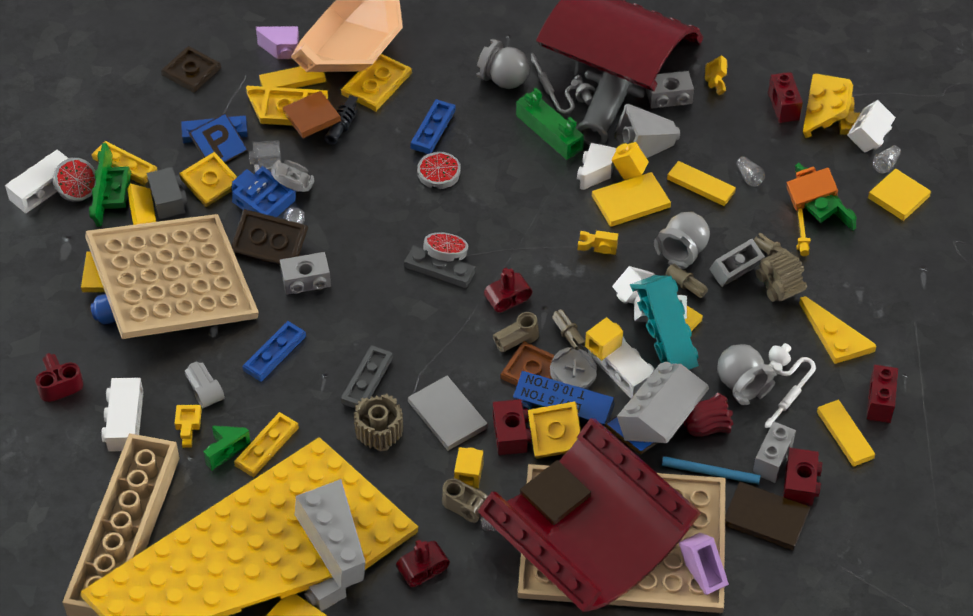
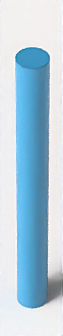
[662,456,761,485]

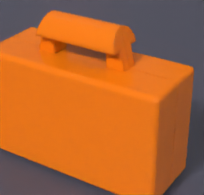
[787,167,838,211]

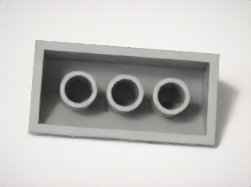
[617,362,709,443]

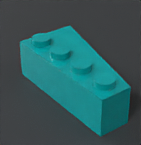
[630,275,699,370]

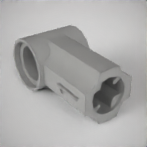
[185,361,225,409]

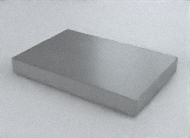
[408,375,488,451]

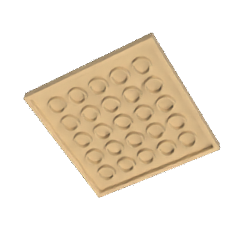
[85,214,259,339]

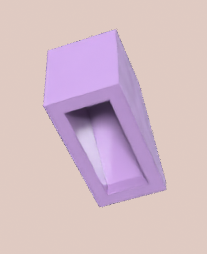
[256,26,299,59]
[678,533,729,595]

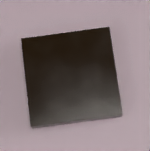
[161,46,221,93]
[520,460,591,526]

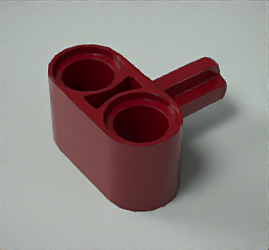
[483,267,533,312]
[35,353,84,402]
[396,540,450,587]

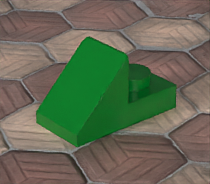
[203,426,251,471]

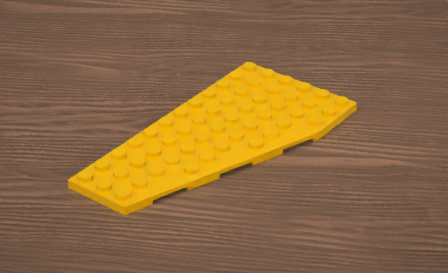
[81,437,419,616]

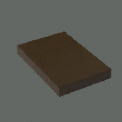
[231,209,308,265]
[725,482,810,551]

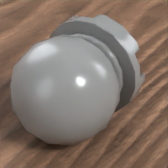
[476,39,530,89]
[654,212,710,269]
[717,344,777,405]

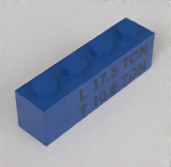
[513,371,615,429]

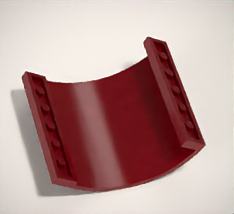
[536,0,703,92]
[477,418,701,612]

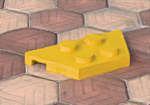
[803,74,853,138]
[246,86,328,126]

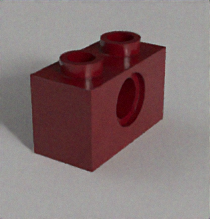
[768,72,803,123]
[866,364,898,423]
[492,399,532,455]
[783,448,822,506]

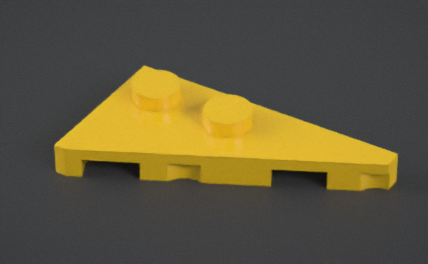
[799,296,876,364]

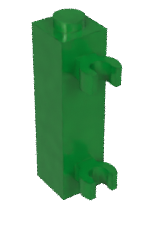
[516,88,584,160]

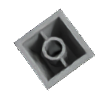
[614,104,680,158]

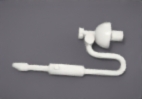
[765,343,816,428]

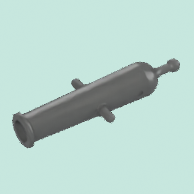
[576,71,645,146]

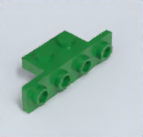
[89,143,131,227]
[795,163,857,231]

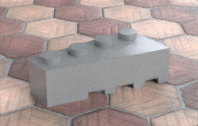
[295,479,365,590]

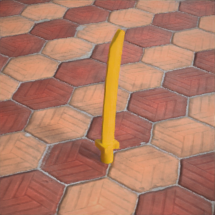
[796,208,811,256]

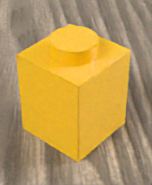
[611,142,648,180]
[585,317,623,361]
[454,447,483,489]

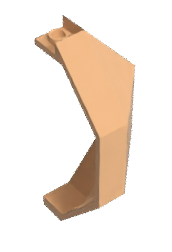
[291,0,403,72]

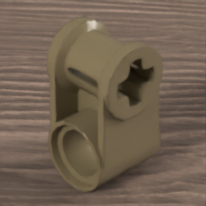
[442,479,488,523]

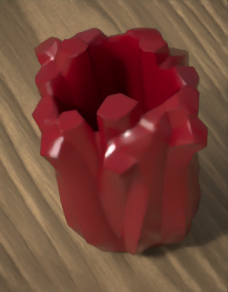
[683,392,733,437]

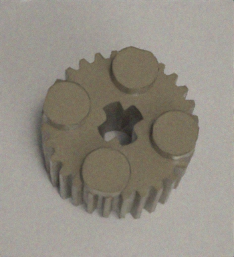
[756,249,807,302]
[354,394,403,451]

